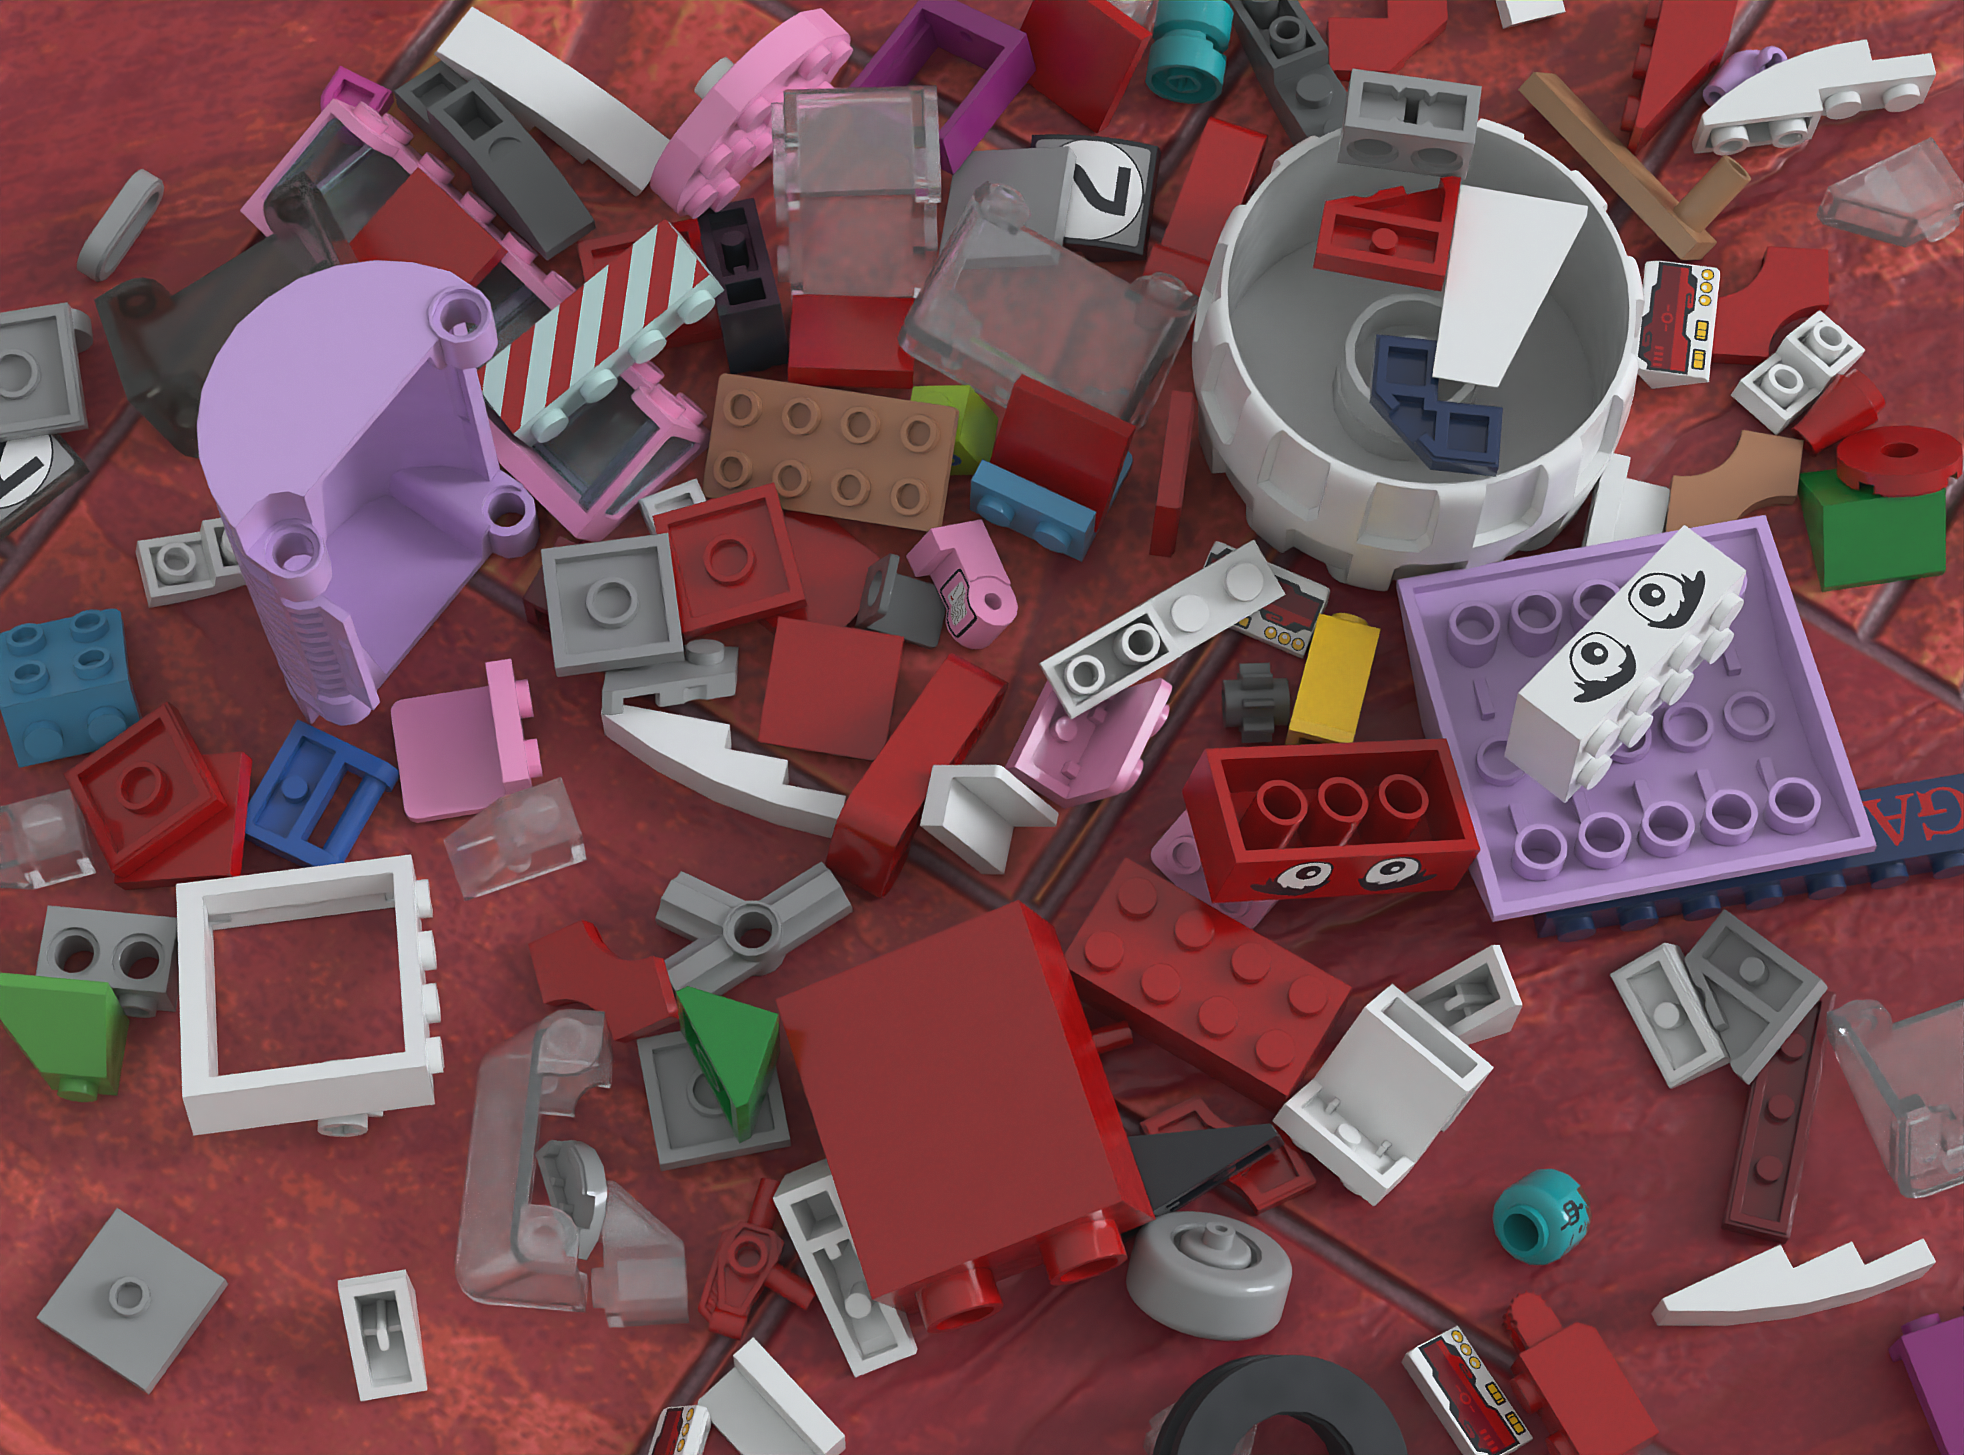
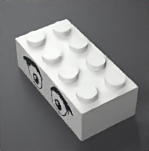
[1504,525,1746,803]

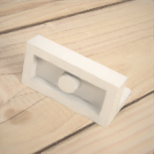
[1581,453,1670,547]
[920,765,1059,874]
[698,1337,846,1455]

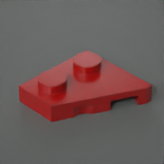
[1313,176,1461,292]

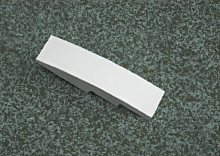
[434,7,670,197]
[601,705,846,838]
[1651,1239,1936,1326]

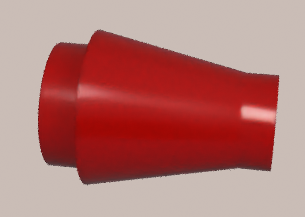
[1791,369,1886,457]

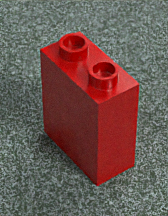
[775,900,1156,1333]

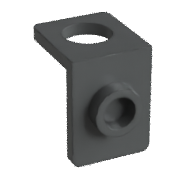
[855,553,946,649]

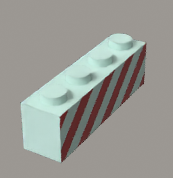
[477,219,724,447]

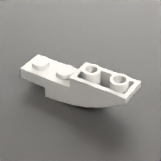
[1692,39,1936,155]
[1039,540,1286,720]

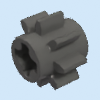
[1222,663,1290,743]

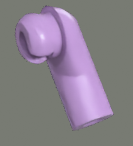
[1703,46,1788,107]

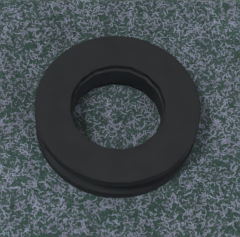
[1152,1355,1408,1455]

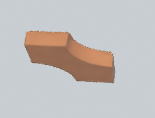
[1663,430,1804,533]

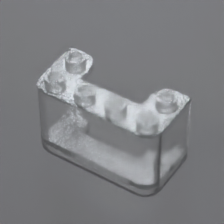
[771,85,941,302]

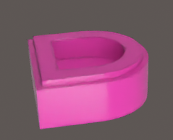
[320,66,394,139]

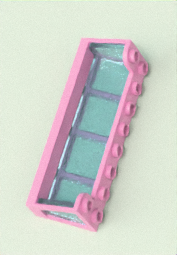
[240,98,711,542]

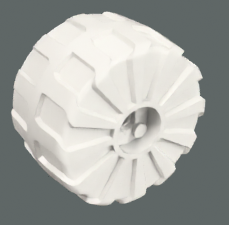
[1192,118,1645,591]

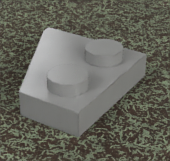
[602,639,739,715]
[1684,909,1828,1085]

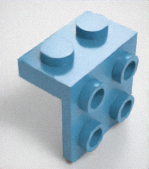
[970,451,1133,562]
[0,609,142,768]

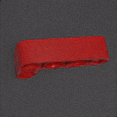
[1135,116,1268,342]
[825,653,1009,899]

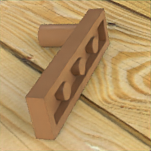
[1518,72,1751,260]

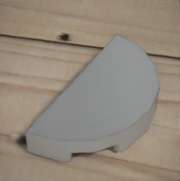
[535,1140,607,1260]

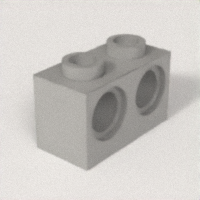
[1337,69,1482,180]
[35,905,179,1018]

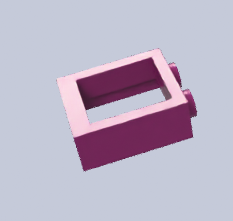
[845,0,1036,175]

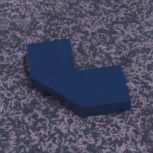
[1369,334,1503,477]

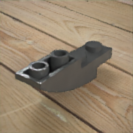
[1224,0,1347,146]
[394,61,596,261]

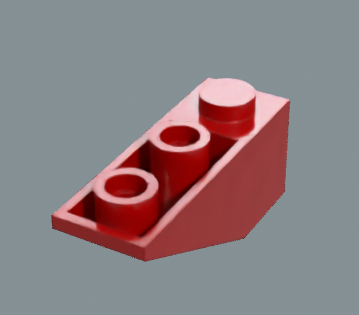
[1619,0,1738,156]

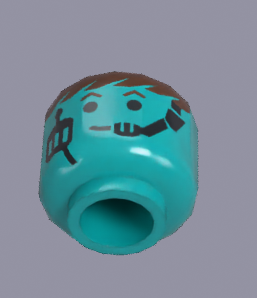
[1492,1169,1592,1265]

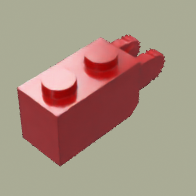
[1502,1290,1660,1455]

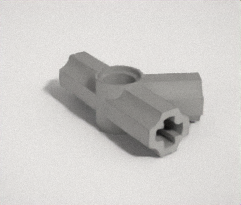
[655,861,853,1001]

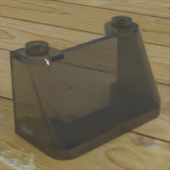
[94,171,359,458]

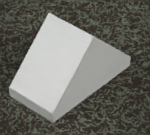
[1405,945,1523,1045]
[338,1269,427,1401]

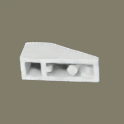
[773,1159,917,1377]

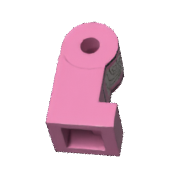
[906,519,1018,649]

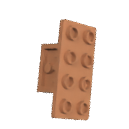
[702,373,959,532]

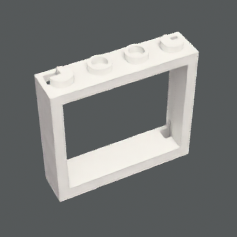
[176,854,445,1136]

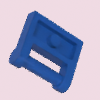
[245,719,400,868]

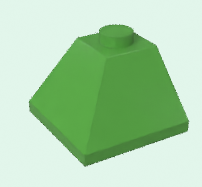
[0,972,130,1102]

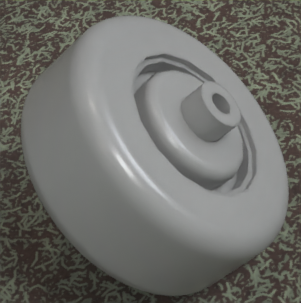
[1126,1211,1292,1341]

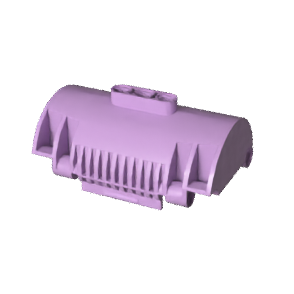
[197,260,541,726]

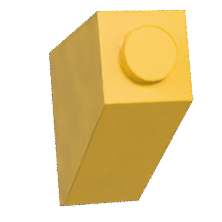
[1285,613,1381,745]

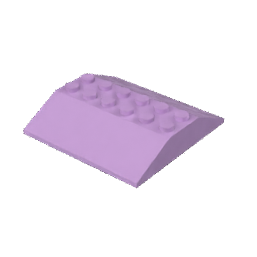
[1396,515,1877,922]

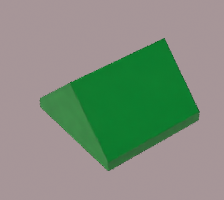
[1797,468,1946,592]
[676,986,780,1143]

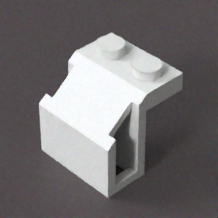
[1273,984,1494,1206]

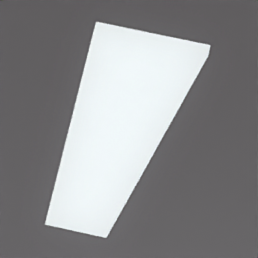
[1432,185,1588,388]

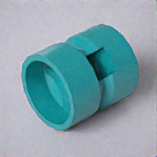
[1145,0,1234,104]

